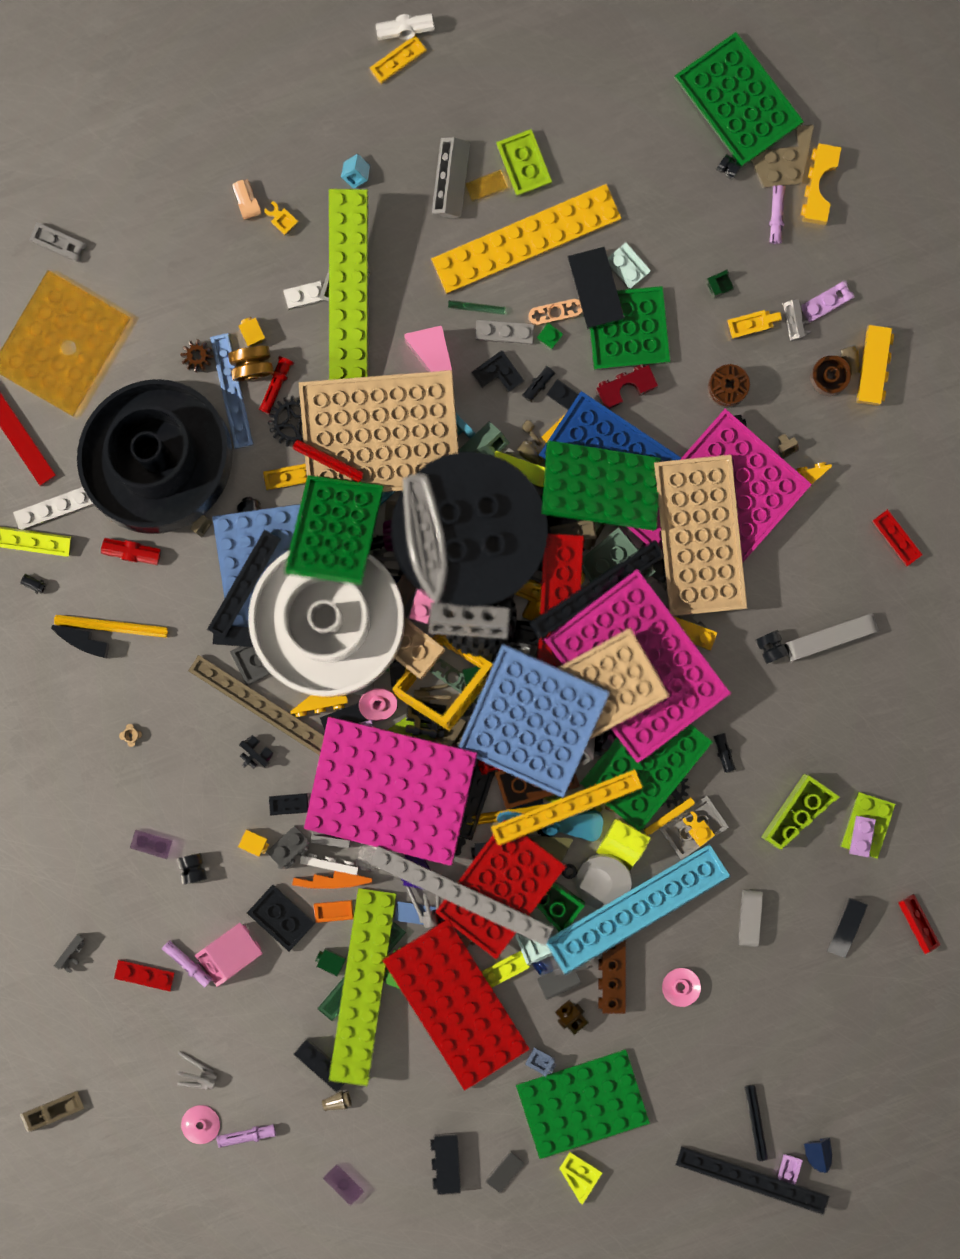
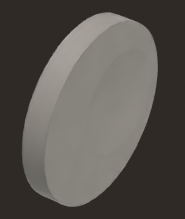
[576,854,632,909]

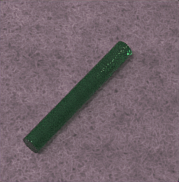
[448,300,505,315]

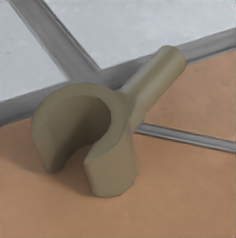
[522,420,542,446]

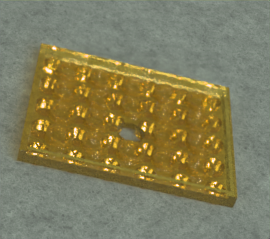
[0,270,131,417]

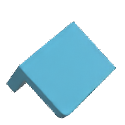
[341,154,370,189]

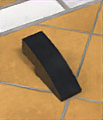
[51,625,109,659]
[827,898,868,958]

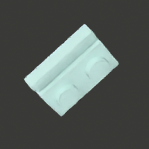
[608,243,651,289]
[515,919,552,966]

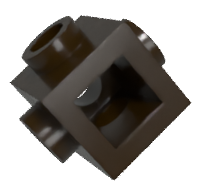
[555,1000,589,1035]

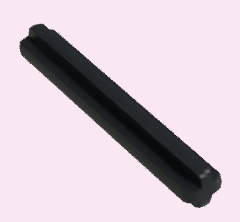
[745,1084,768,1161]

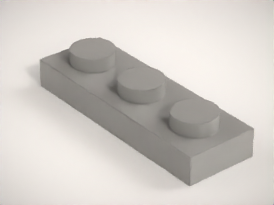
[475,320,534,344]

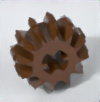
[181,339,214,373]

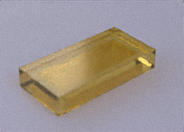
[465,170,507,202]

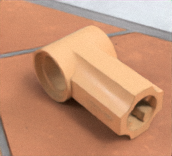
[233,179,262,220]

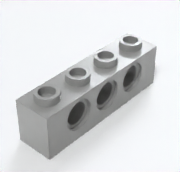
[429,603,509,639]

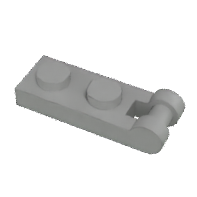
[29,222,86,262]

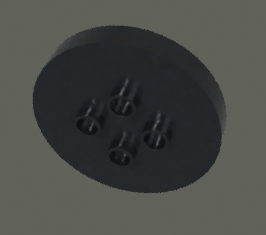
[77,379,233,534]
[391,452,548,607]

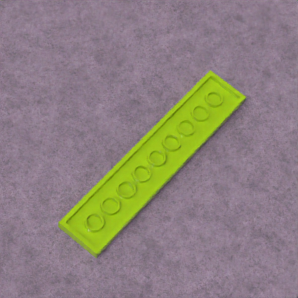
[329,189,368,380]
[329,888,397,1086]

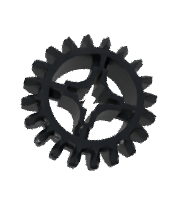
[268,396,303,447]

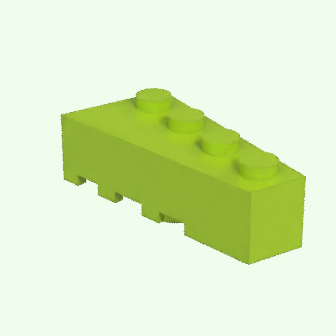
[761,774,839,850]

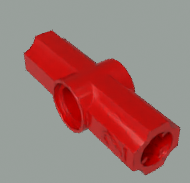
[101,538,161,565]

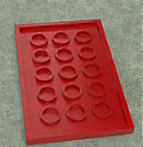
[435,819,567,959]

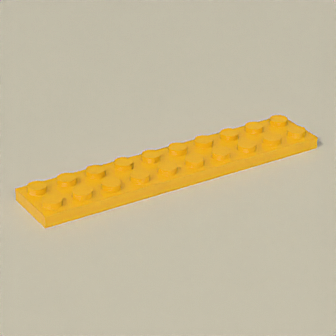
[431,184,621,294]

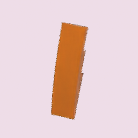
[292,871,373,889]

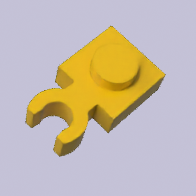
[264,201,298,236]
[682,811,715,847]

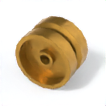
[228,346,274,381]

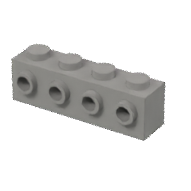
[432,137,470,218]

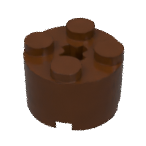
[810,355,851,396]

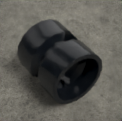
[756,630,789,664]
[177,853,207,885]

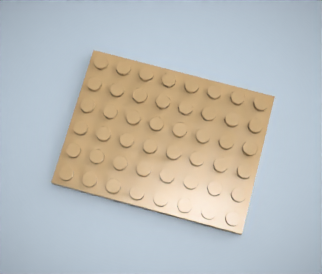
[299,370,459,492]

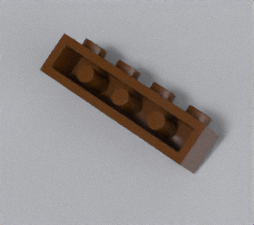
[598,939,626,1014]

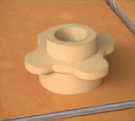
[119,724,142,747]

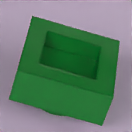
[536,323,563,350]

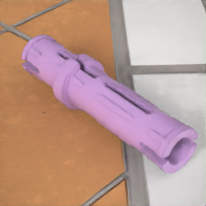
[769,185,785,244]
[162,940,213,988]
[217,1124,276,1148]

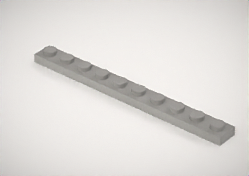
[370,846,554,946]

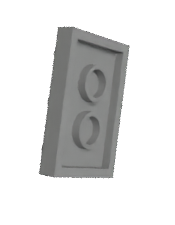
[659,795,729,860]

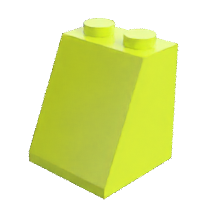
[596,819,651,870]

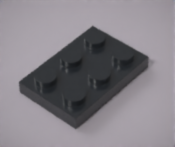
[247,884,315,952]

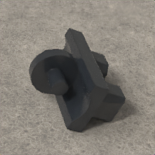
[239,735,274,769]

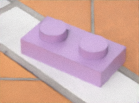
[849,816,876,857]
[777,1154,803,1184]

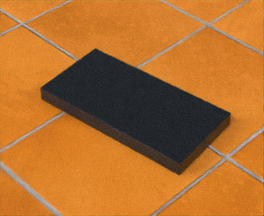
[567,247,624,329]

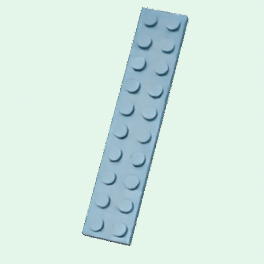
[546,844,730,975]

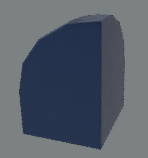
[804,1138,832,1173]

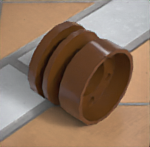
[707,364,750,408]

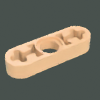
[529,299,582,326]

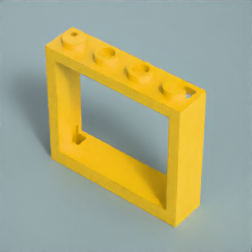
[392,634,493,731]

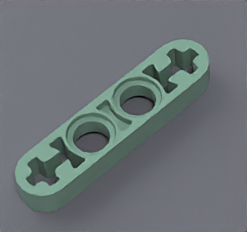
[430,658,483,704]

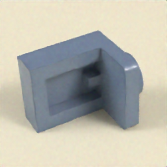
[525,1047,556,1077]

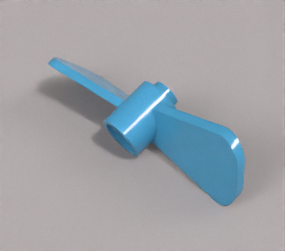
[497,810,603,842]

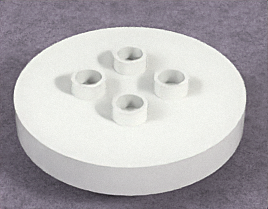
[249,551,405,697]

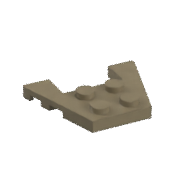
[751,125,814,188]

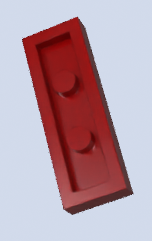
[872,509,922,567]
[898,894,940,954]
[114,960,175,992]

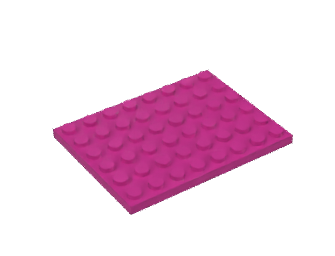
[627,409,812,563]
[544,570,731,763]
[304,716,478,866]

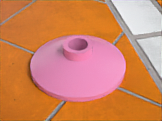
[359,688,397,721]
[662,968,701,1007]
[181,1105,220,1144]

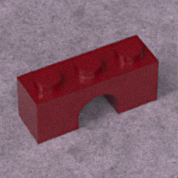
[596,364,658,409]

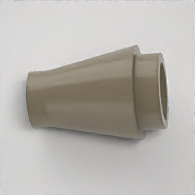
[840,346,861,375]
[516,439,544,465]
[322,1090,352,1111]

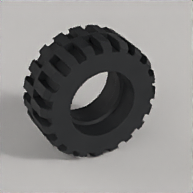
[445,596,517,657]

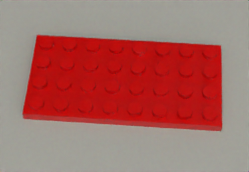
[382,919,530,1091]

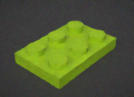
[496,129,552,197]
[840,792,895,859]

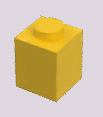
[238,317,266,347]
[238,829,269,857]

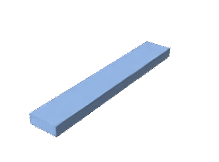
[210,333,253,449]

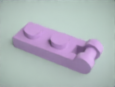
[801,280,855,324]

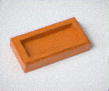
[314,900,354,923]

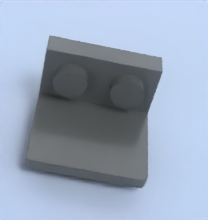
[267,826,310,869]

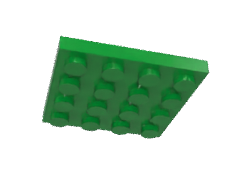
[590,286,670,370]

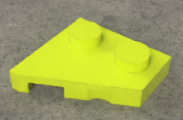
[559,1151,602,1205]

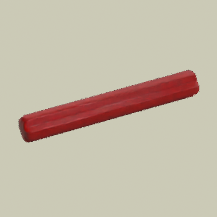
[293,440,364,482]

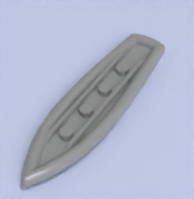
[403,474,447,604]

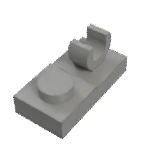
[783,299,811,341]

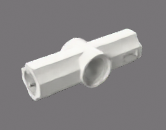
[376,13,435,40]

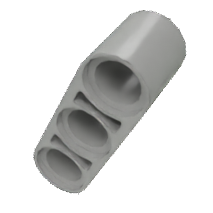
[738,890,763,947]

